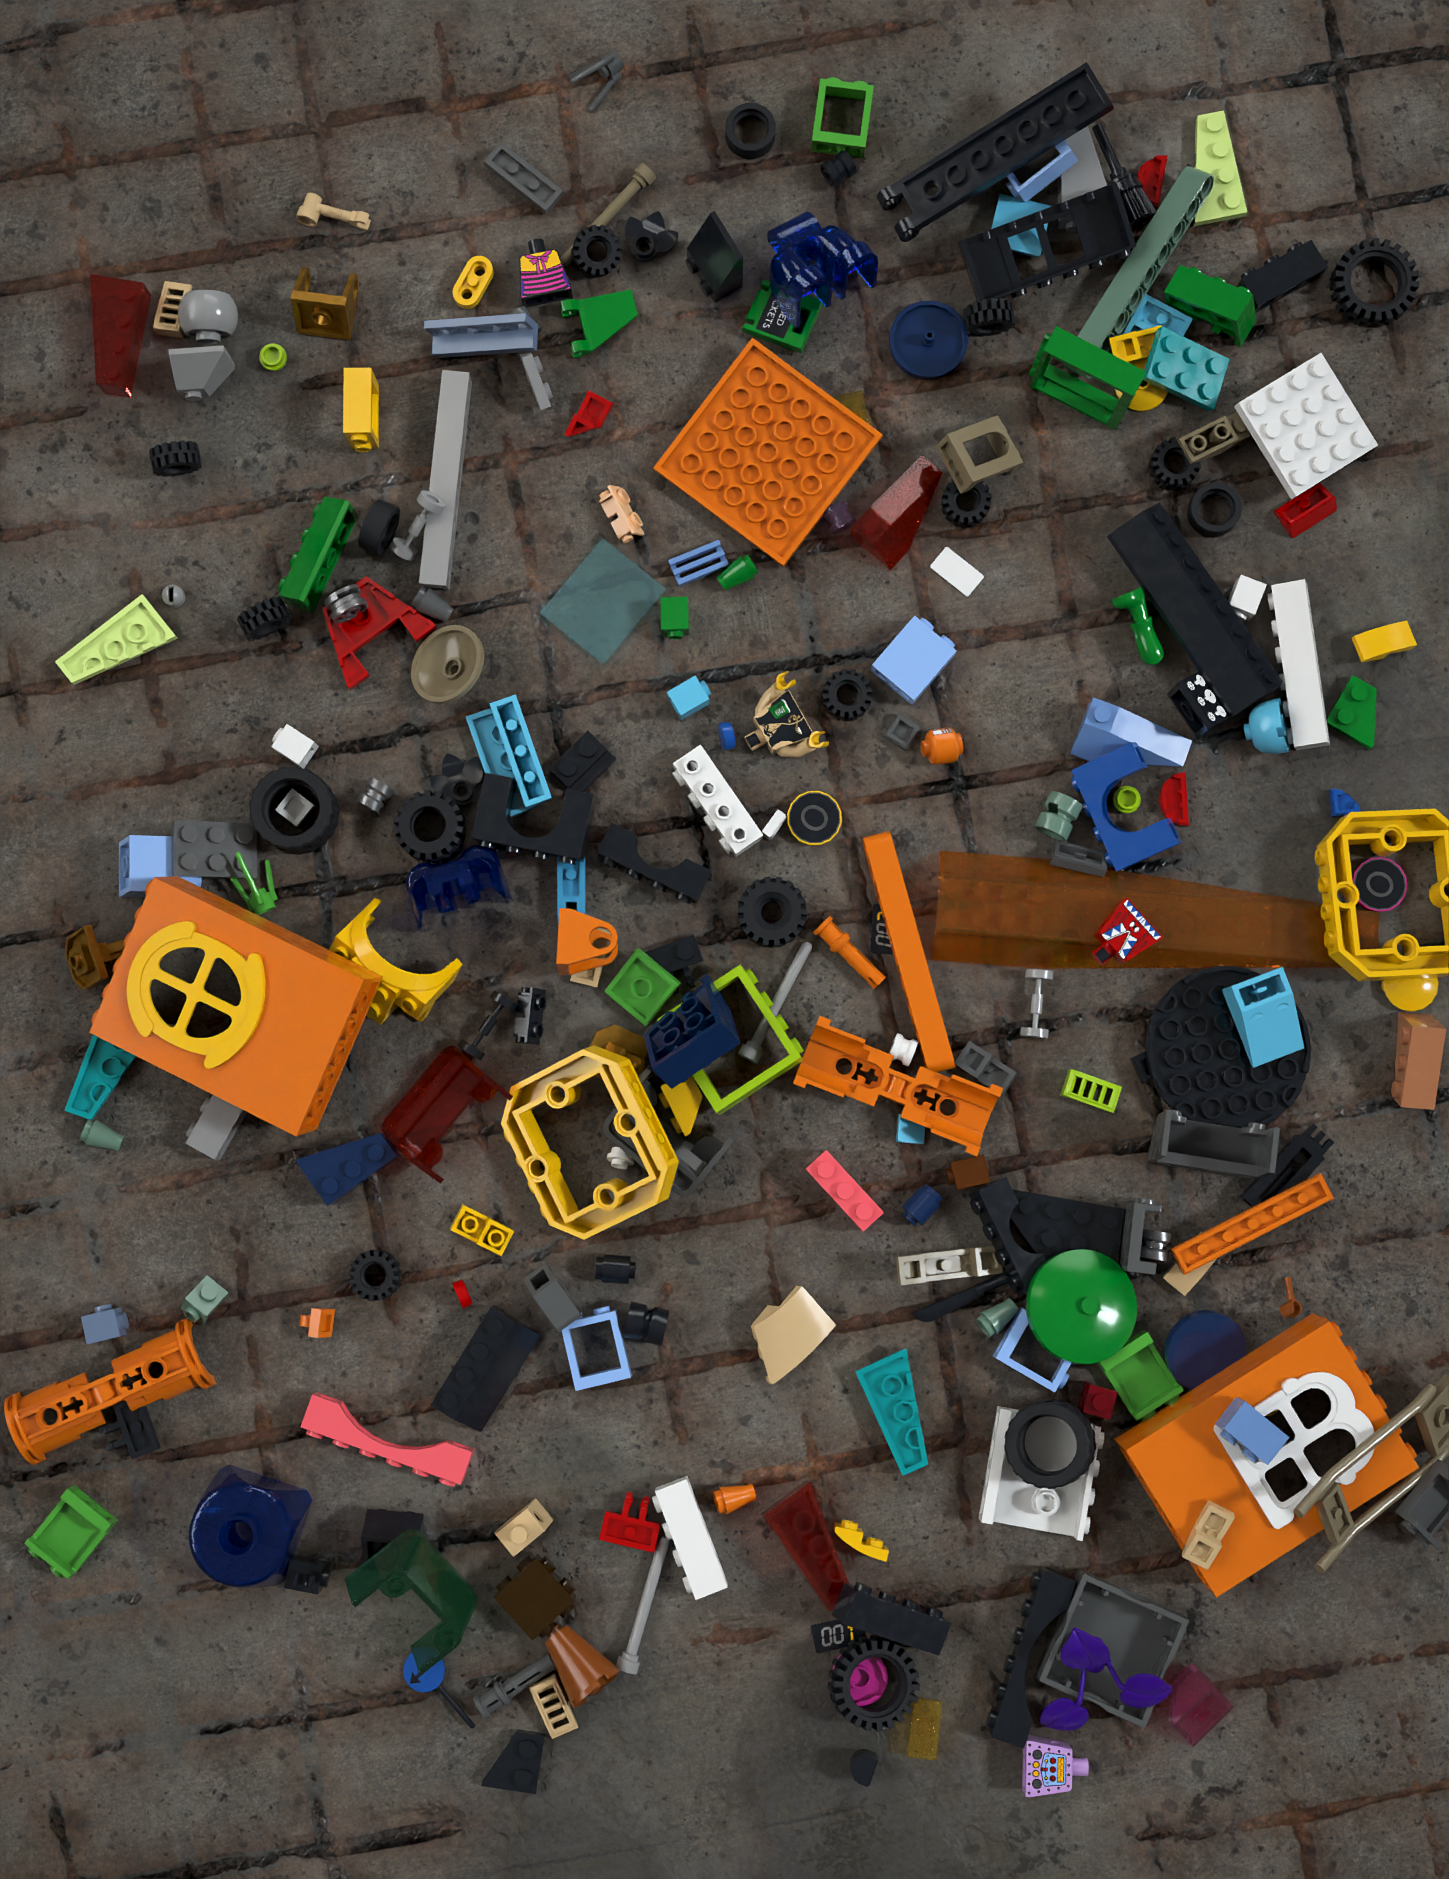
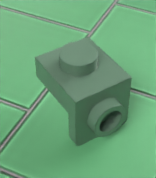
[181,1275,228,1326]

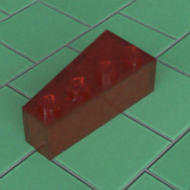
[90,274,151,398]
[761,1481,849,1612]

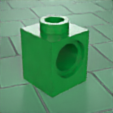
[660,597,689,640]

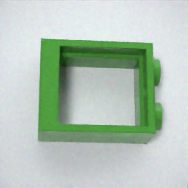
[811,77,874,158]

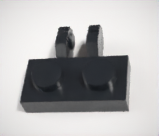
[645,934,703,995]
[99,1401,161,1459]

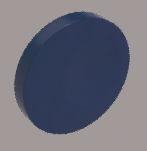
[889,301,968,380]
[1164,1310,1246,1390]

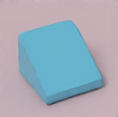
[896,1114,925,1144]

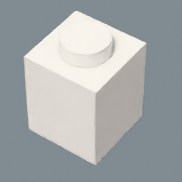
[1228,575,1267,621]
[271,724,319,769]

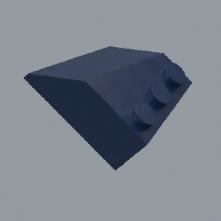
[643,974,740,1089]

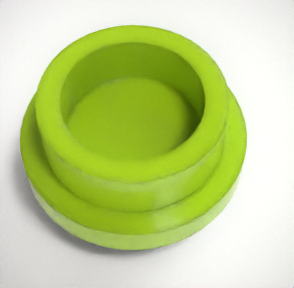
[259,343,287,371]
[1113,786,1141,814]

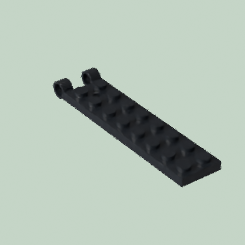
[877,62,1114,242]

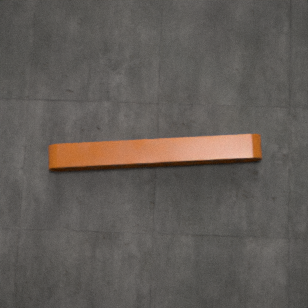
[862,831,955,1073]

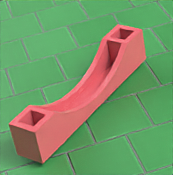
[301,1392,475,1487]

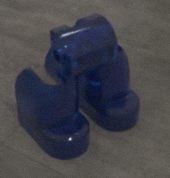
[767,211,878,328]
[406,845,514,932]

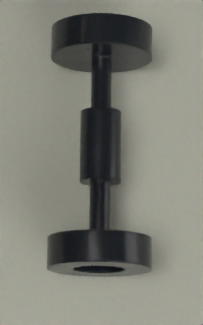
[458,990,518,1061]

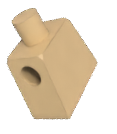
[494,1498,553,1557]

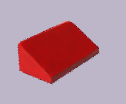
[1274,482,1337,538]

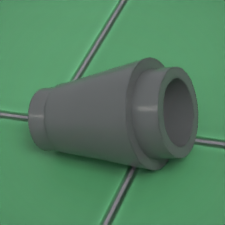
[411,586,454,623]

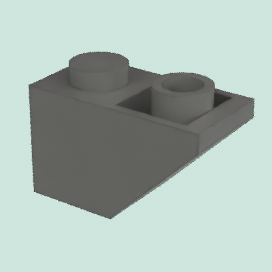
[523,1262,582,1332]

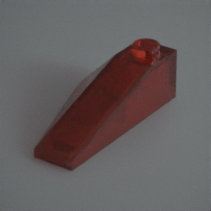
[850,455,943,571]

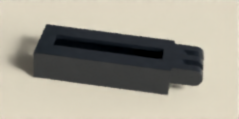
[1239,1123,1334,1207]

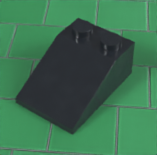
[685,211,743,303]

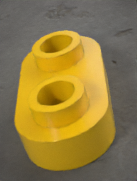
[453,256,494,309]

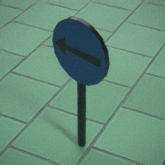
[403,1648,475,1729]

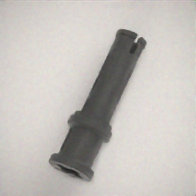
[473,1653,556,1720]

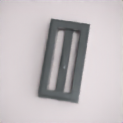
[1050,840,1107,877]

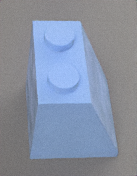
[119,835,202,897]

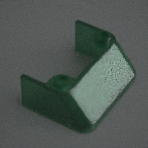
[345,1529,478,1675]

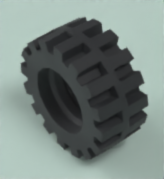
[149,440,202,477]

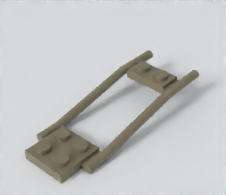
[1293,1375,1449,1574]

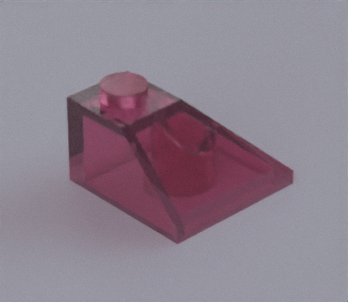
[1169,1663,1234,1747]

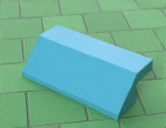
[466,694,552,818]

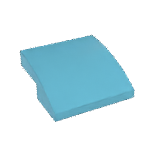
[991,194,1051,258]
[1123,294,1193,336]

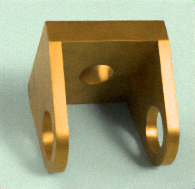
[290,267,359,340]

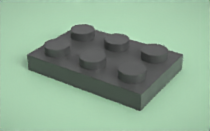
[172,820,257,879]

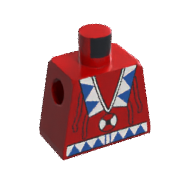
[1091,897,1163,966]

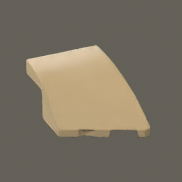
[751,1286,836,1384]

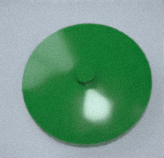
[1026,1249,1137,1364]

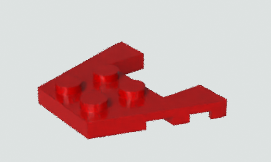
[322,576,437,691]

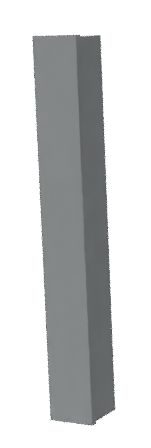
[419,370,472,591]

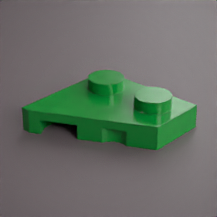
[1326,675,1377,750]

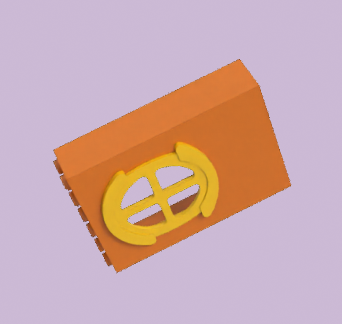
[89,876,383,1137]

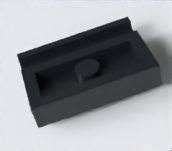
[549,731,617,792]

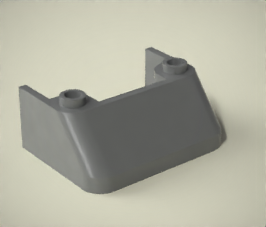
[603,1064,745,1196]
[1147,1110,1280,1179]

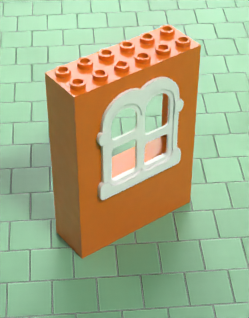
[1114,1313,1419,1598]

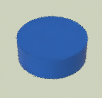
[718,722,736,750]

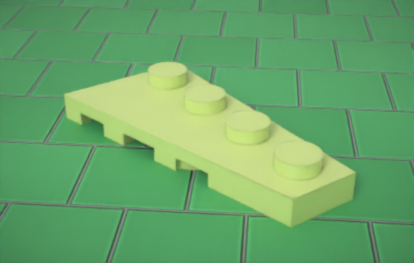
[55,594,178,685]

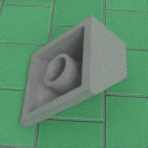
[169,345,235,402]

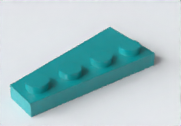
[64,1035,137,1120]
[855,1347,928,1476]

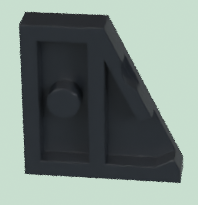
[481,1729,545,1794]

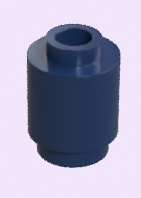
[901,1184,942,1226]

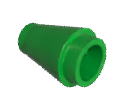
[717,554,759,591]

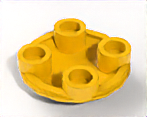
[1381,978,1439,1012]

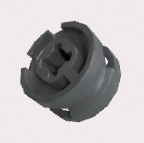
[324,584,369,624]

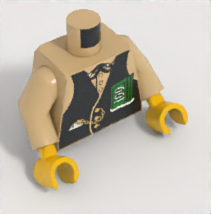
[744,671,829,758]

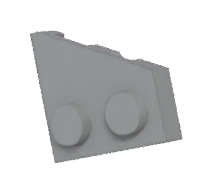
[517,352,553,410]

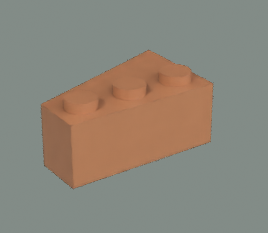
[1391,1012,1446,1110]

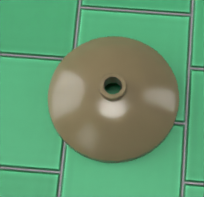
[411,625,484,704]

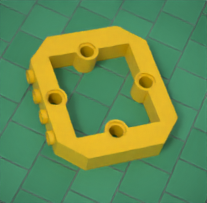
[1315,809,1449,982]
[501,1045,679,1240]

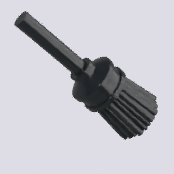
[1092,123,1157,230]

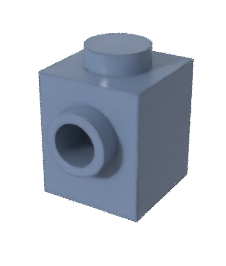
[81,1304,129,1344]

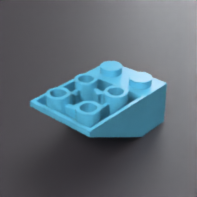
[1222,967,1304,1068]

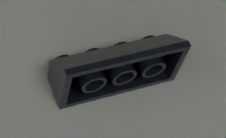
[430,1305,541,1432]

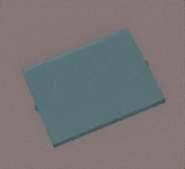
[540,538,666,665]

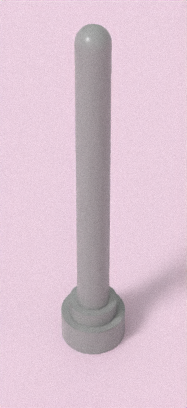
[738,941,812,1064]
[616,1536,669,1674]

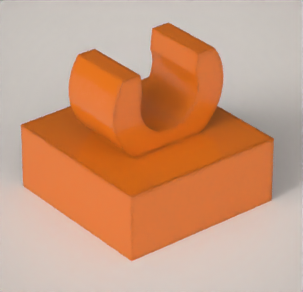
[299,1308,335,1338]

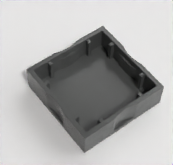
[1035,1568,1189,1728]

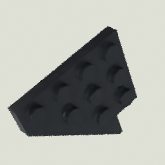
[1010,1190,1125,1263]

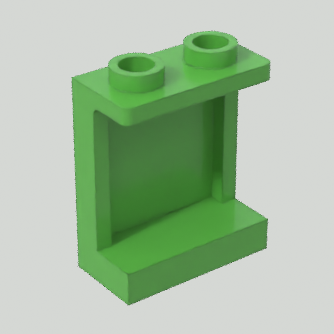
[1097,1330,1184,1421]
[24,1485,118,1579]

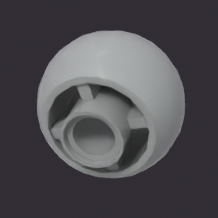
[178,290,238,345]

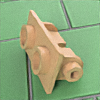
[599,485,645,543]

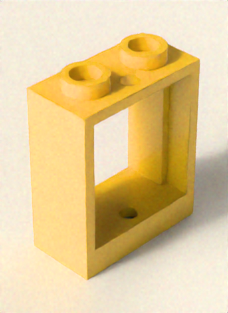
[343,368,379,452]

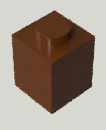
[945,1155,990,1190]

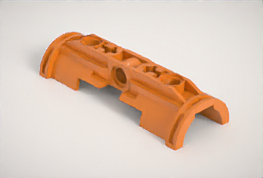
[793,1016,1003,1156]
[4,1318,217,1465]

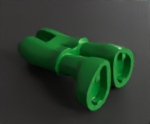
[1111,587,1164,665]

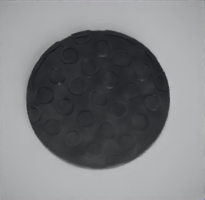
[1145,966,1311,1128]

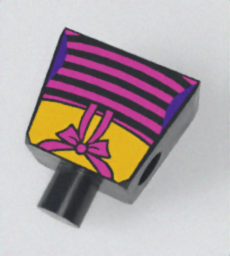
[519,239,573,307]

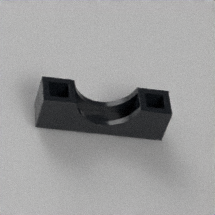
[597,823,712,904]
[969,1177,1047,1296]

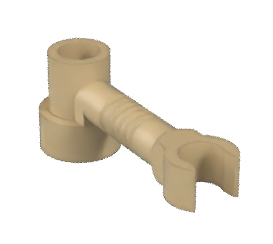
[296,193,371,230]

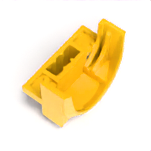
[329,898,463,1025]

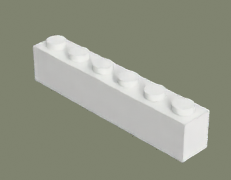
[1268,579,1330,750]

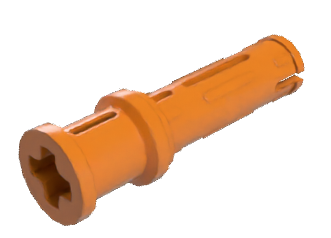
[813,916,886,989]

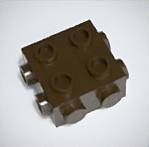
[494,1554,576,1641]

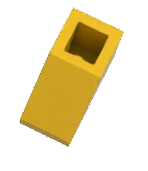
[658,1076,703,1137]

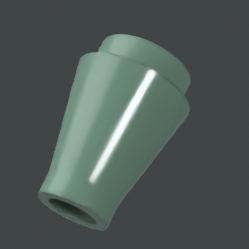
[80,1119,125,1151]
[976,1298,1019,1337]

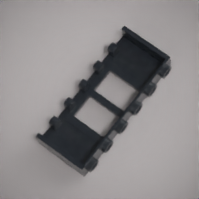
[958,182,1136,302]

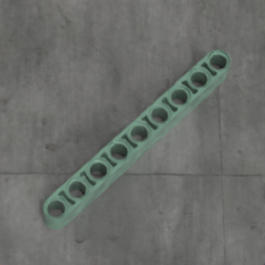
[1064,166,1214,379]

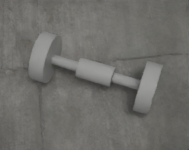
[390,490,445,561]
[1020,969,1053,1039]

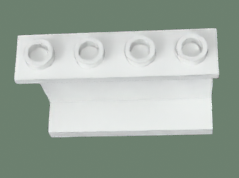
[979,1406,1104,1541]

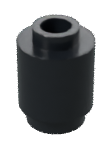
[595,1254,636,1284]

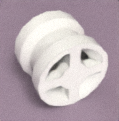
[889,1033,918,1067]

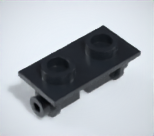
[513,987,547,1045]

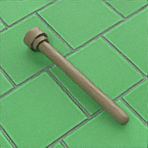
[560,163,656,267]

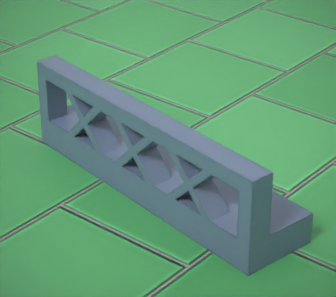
[424,313,538,358]

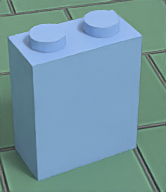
[870,616,957,705]

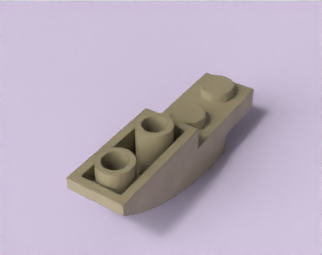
[1177,412,1253,464]

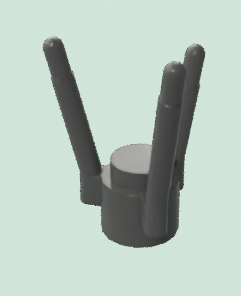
[569,50,624,112]

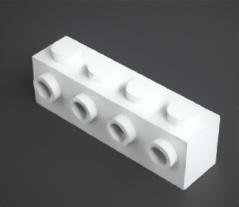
[672,744,763,857]

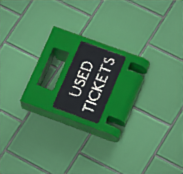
[742,280,823,354]

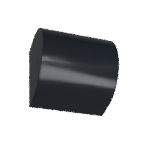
[850,1749,878,1787]

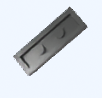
[484,142,564,215]

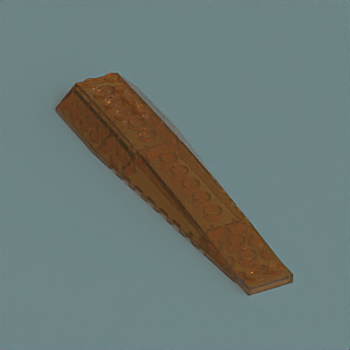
[932,851,1380,969]

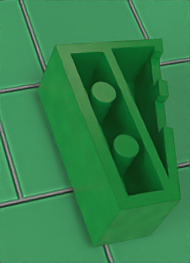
[1164,265,1257,348]

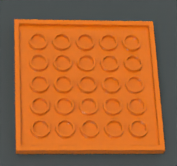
[653,338,883,567]

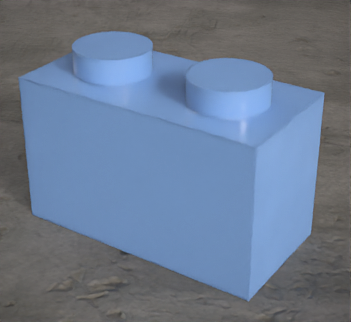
[1215,1397,1289,1465]

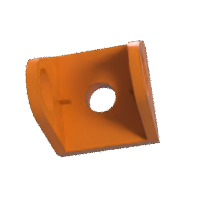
[556,908,618,975]

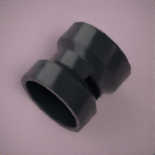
[820,150,857,188]

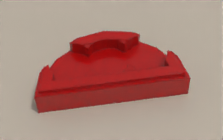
[1138,155,1168,210]
[1158,771,1189,827]

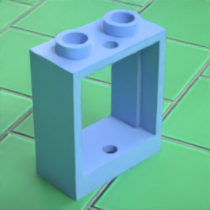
[1006,140,1079,202]
[562,1306,632,1391]
[993,1307,1075,1392]

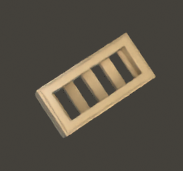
[153,281,192,338]
[529,1673,579,1739]

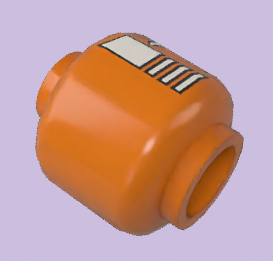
[921,727,963,765]

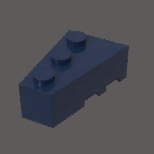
[295,1133,401,1206]

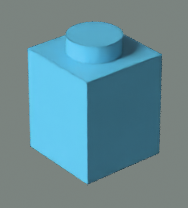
[667,676,711,720]

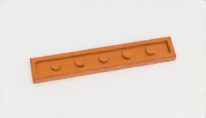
[1170,1173,1334,1275]

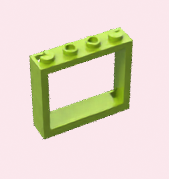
[656,964,804,1115]

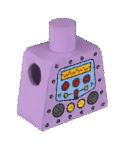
[1022,1735,1089,1797]

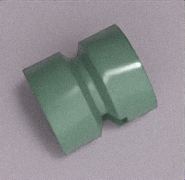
[1034,791,1083,842]

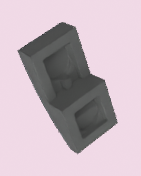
[955,1041,1018,1097]

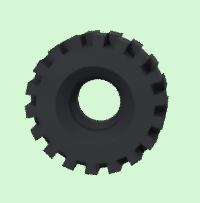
[737,876,807,948]

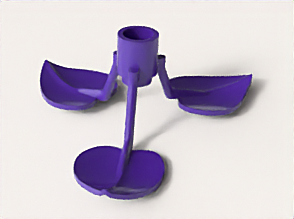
[1040,1627,1172,1731]

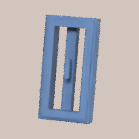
[668,540,729,587]

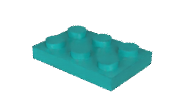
[1143,327,1230,411]

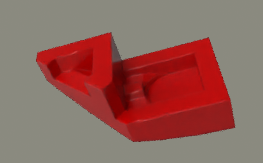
[564,390,614,437]

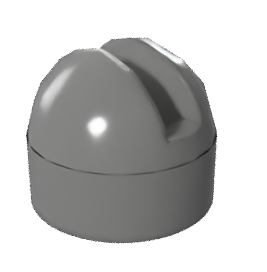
[162,584,185,608]

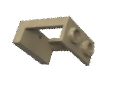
[935,415,1023,494]

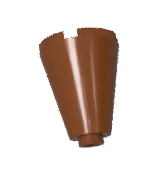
[545,1624,620,1709]

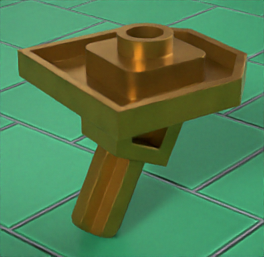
[65,925,125,990]
[589,1024,648,1080]

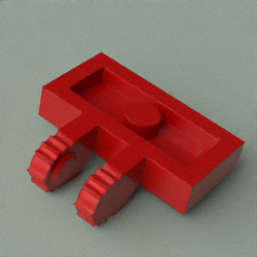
[599,1492,661,1553]

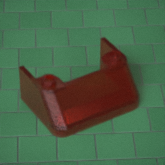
[381,1045,513,1183]

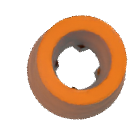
[713,1484,756,1515]

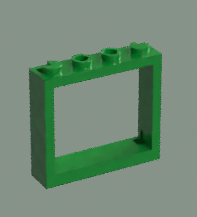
[1028,326,1146,430]

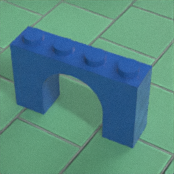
[1071,742,1182,871]

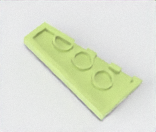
[1193,110,1247,227]

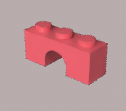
[805,1150,884,1232]

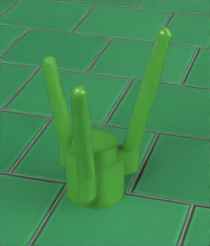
[230,852,278,915]

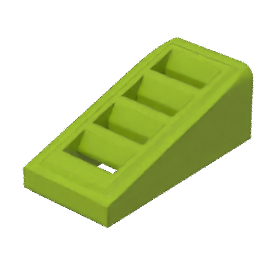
[1060,1069,1122,1113]

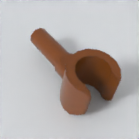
[1280,1277,1302,1319]

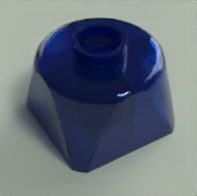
[188,1465,312,1588]

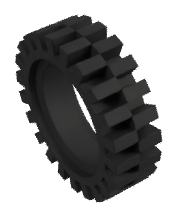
[1330,238,1420,328]
[828,1635,920,1732]

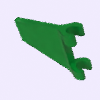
[560,289,638,359]

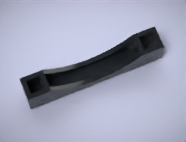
[986,1566,1076,1748]

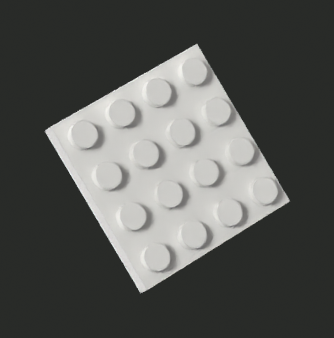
[1234,353,1378,500]

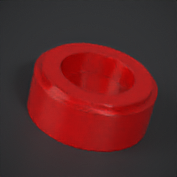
[452,1279,472,1309]

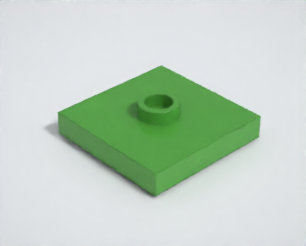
[604,948,681,1027]

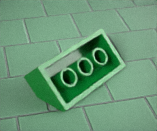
[278,497,358,614]

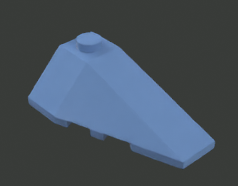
[1070,697,1192,767]

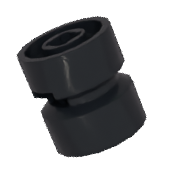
[623,1301,670,1346]

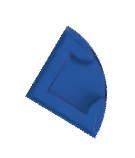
[1329,789,1361,817]

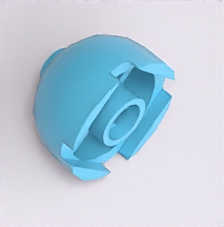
[1244,698,1290,754]

